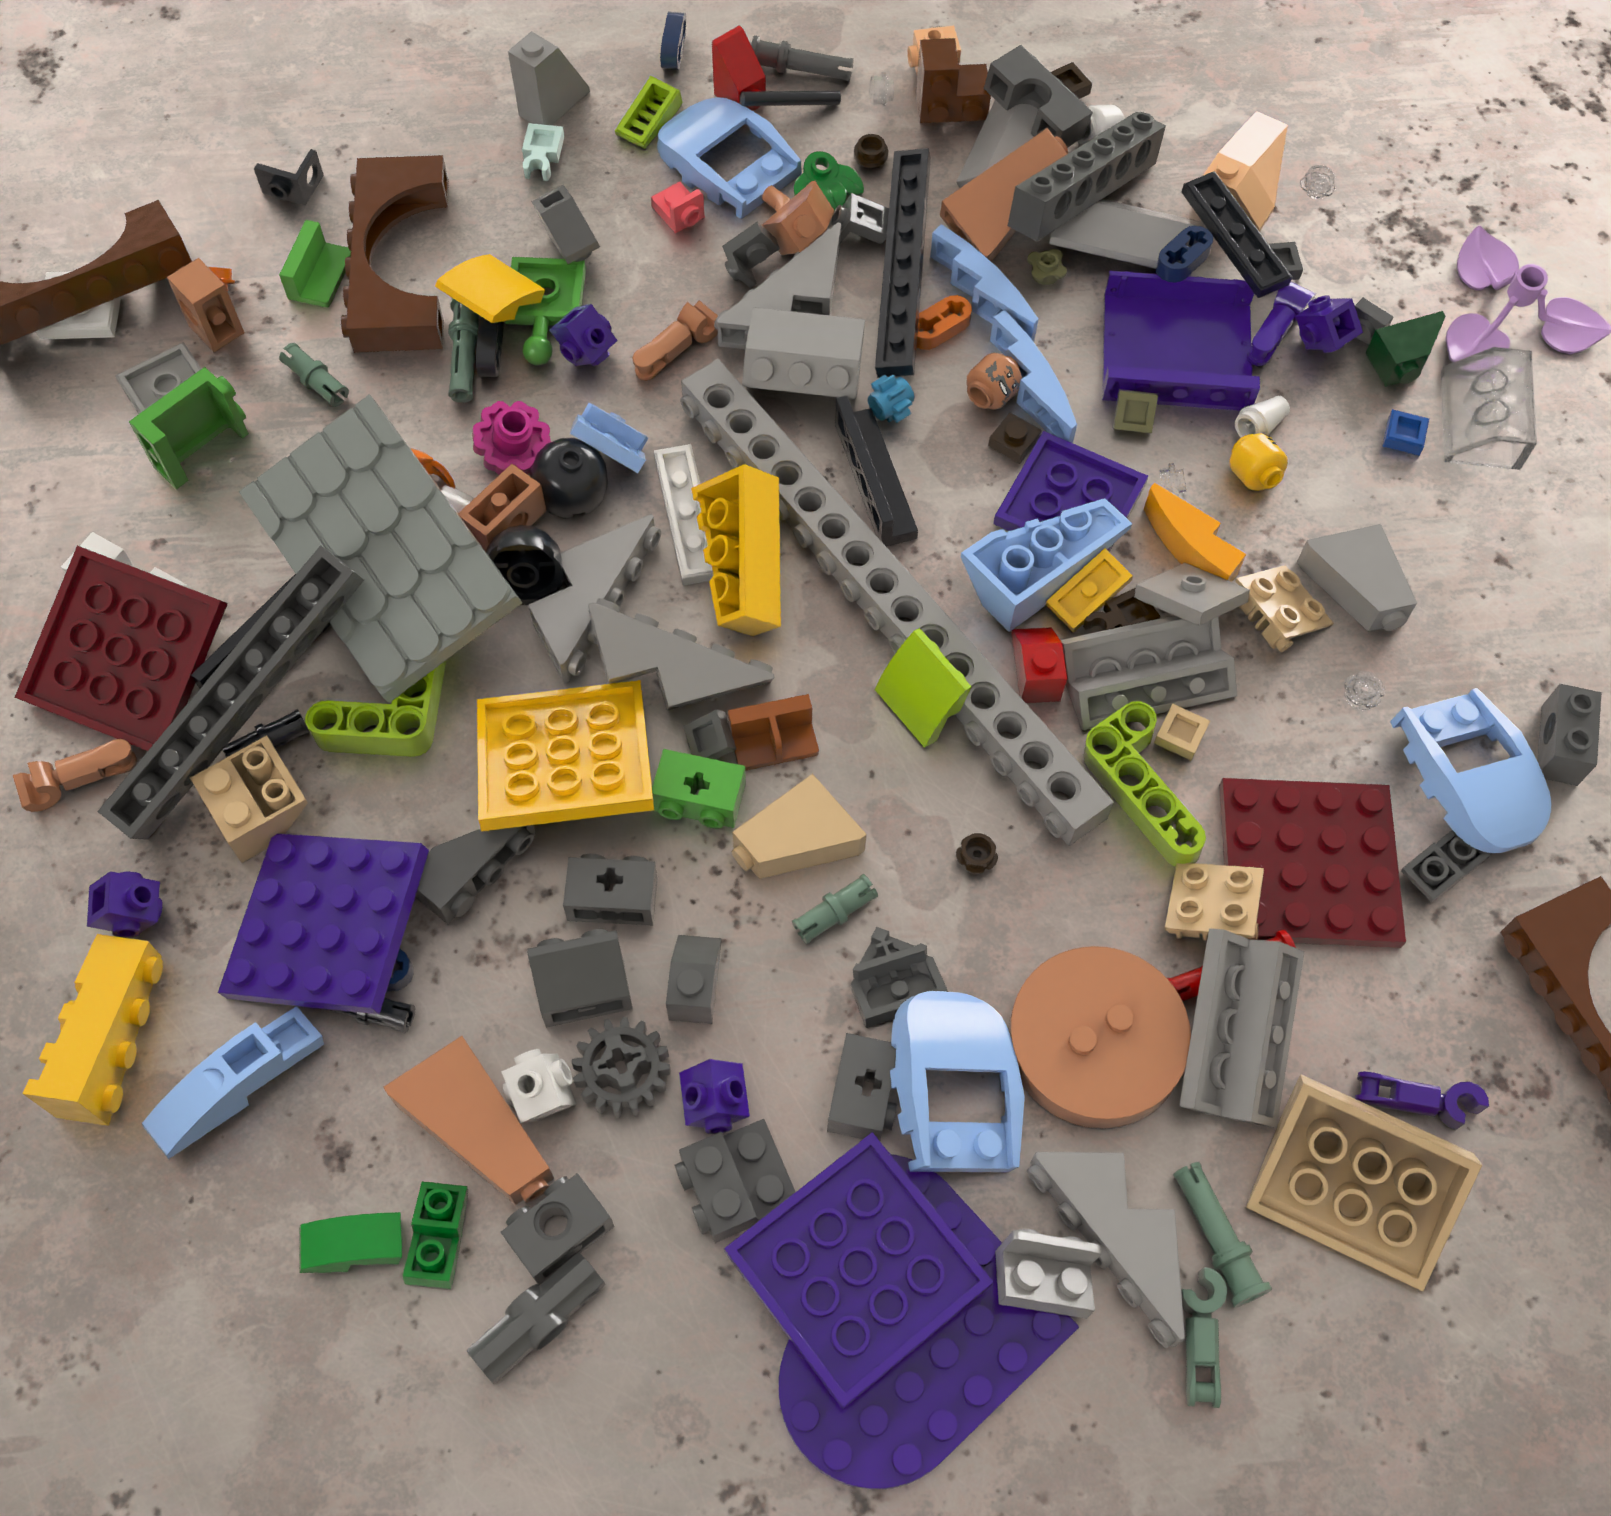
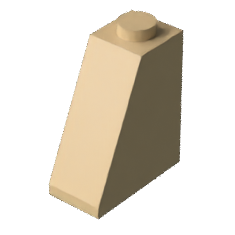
[731,773,867,879]

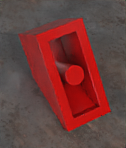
[712,25,766,111]
[1011,627,1067,703]

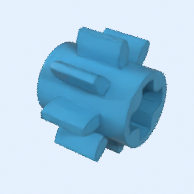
[867,375,915,423]

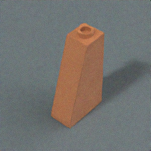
[940,128,1068,262]
[383,1036,555,1205]

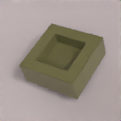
[1113,389,1158,433]

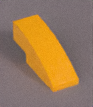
[1143,483,1246,582]

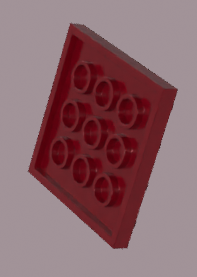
[14,545,228,751]
[1219,778,1406,948]

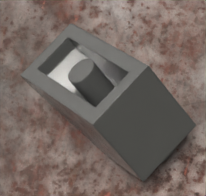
[666,935,721,1024]

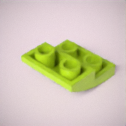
[875,628,972,748]

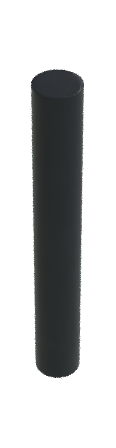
[740,91,841,106]

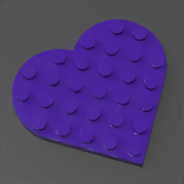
[779,1154,1079,1490]

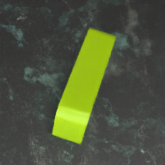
[1083,701,1206,867]

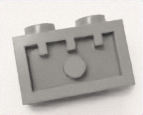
[995,1229,1101,1319]

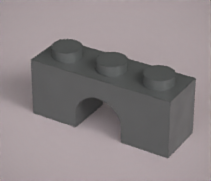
[984,45,1093,148]

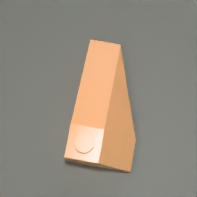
[1203,112,1288,232]

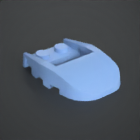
[657,97,802,219]
[1390,688,1551,853]
[890,991,1025,1173]

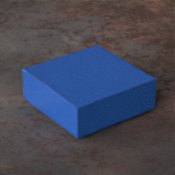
[1382,409,1430,456]

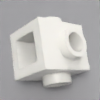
[501,1049,576,1123]

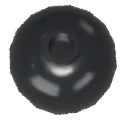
[530,438,608,518]
[486,525,564,606]

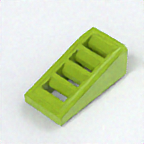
[615,76,683,149]

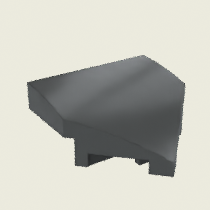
[851,927,948,1028]

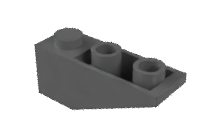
[415,825,536,924]

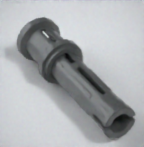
[751,35,854,82]

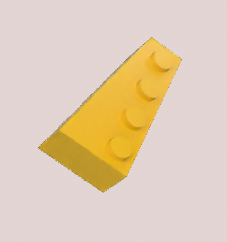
[691,464,781,637]
[22,934,163,1126]

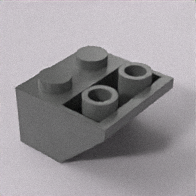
[527,929,633,1028]

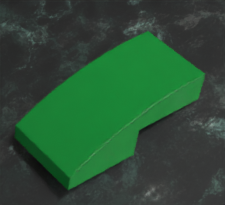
[402,1181,468,1289]
[299,1212,402,1273]

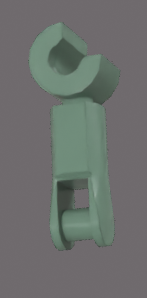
[1181,1267,1227,1408]

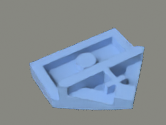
[570,403,648,473]

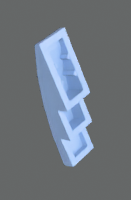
[930,224,1038,342]
[990,310,1077,443]

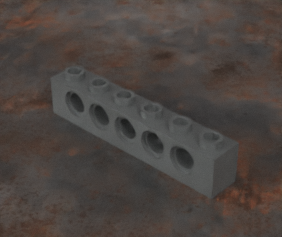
[1007,112,1166,241]

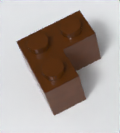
[916,38,991,123]

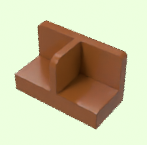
[728,694,819,771]

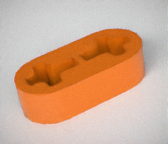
[917,295,972,350]

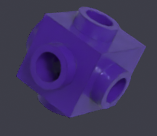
[1295,295,1363,353]
[550,304,618,366]
[87,871,163,938]
[679,1059,750,1134]

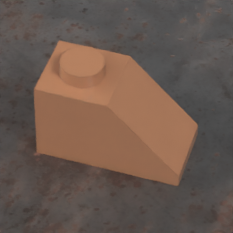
[762,181,834,255]

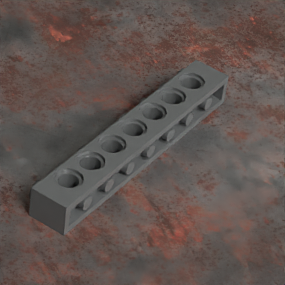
[97,545,364,840]

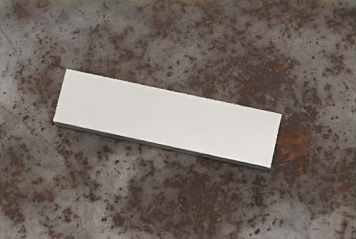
[654,444,713,586]

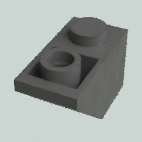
[531,185,600,264]

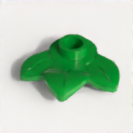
[794,151,864,214]

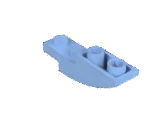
[142,1006,324,1159]

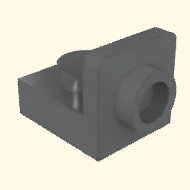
[831,193,889,244]
[722,222,780,288]

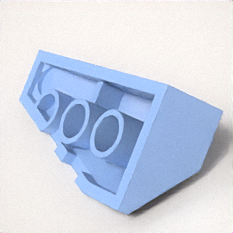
[961,498,1132,632]

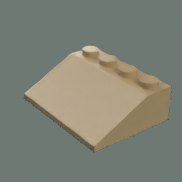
[1246,1074,1482,1291]

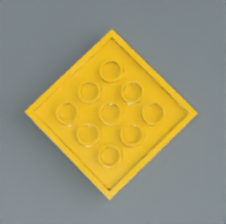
[477,680,654,831]

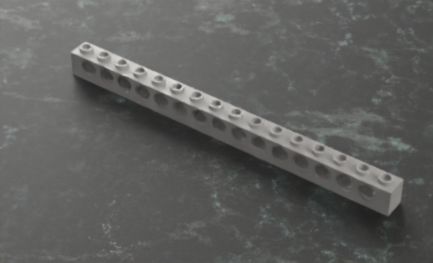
[680,359,1114,846]

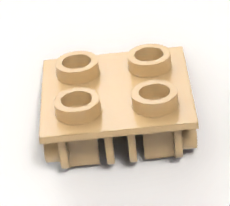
[1235,565,1334,652]
[1165,863,1264,941]

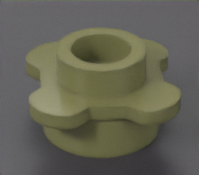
[1027,249,1067,285]

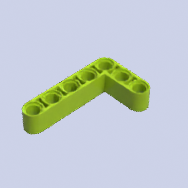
[305,661,446,757]

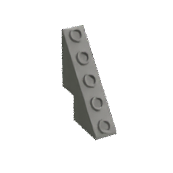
[714,222,841,349]
[528,514,661,684]
[588,598,775,711]
[1027,1152,1185,1348]

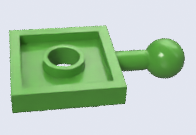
[505,257,586,365]

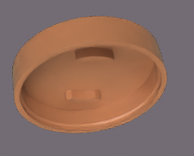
[1008,946,1191,1129]

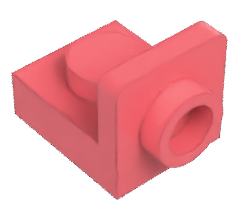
[651,181,705,234]

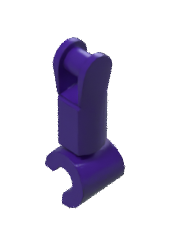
[1247,282,1316,366]
[1355,1071,1489,1130]

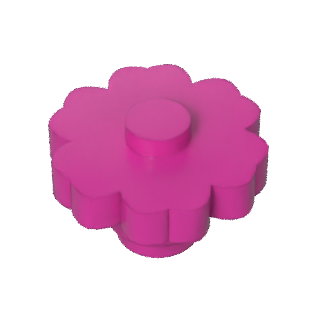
[472,401,551,475]

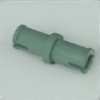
[279,343,349,407]
[792,874,878,944]

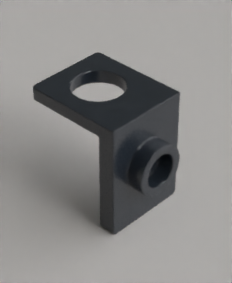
[254,149,324,206]

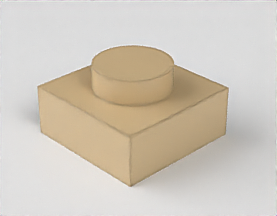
[1154,704,1210,761]

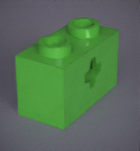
[652,749,746,829]

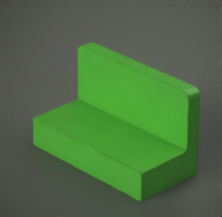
[279,220,351,307]

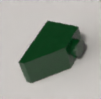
[1366,311,1446,387]

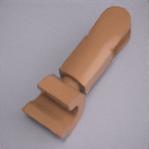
[632,300,718,381]
[13,739,137,812]

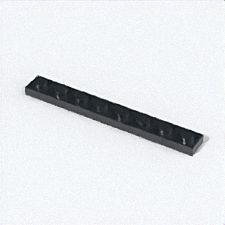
[875,148,931,378]

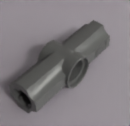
[466,1252,606,1384]

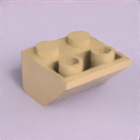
[190,735,308,863]

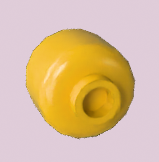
[1229,433,1288,491]

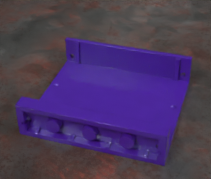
[1102,271,1260,411]

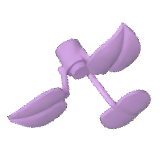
[1446,225,1611,370]

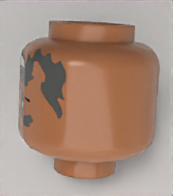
[966,353,1022,410]

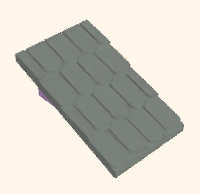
[239,394,522,703]

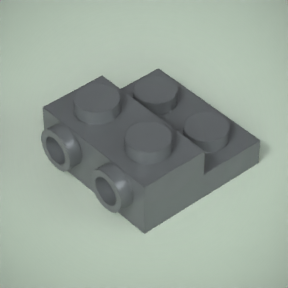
[674,1119,796,1243]

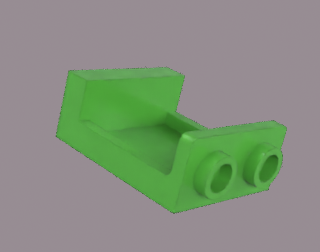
[129,367,249,490]

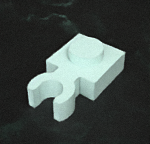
[522,123,564,181]

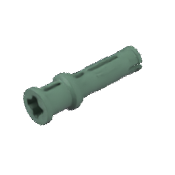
[448,298,479,403]
[1173,1162,1272,1308]

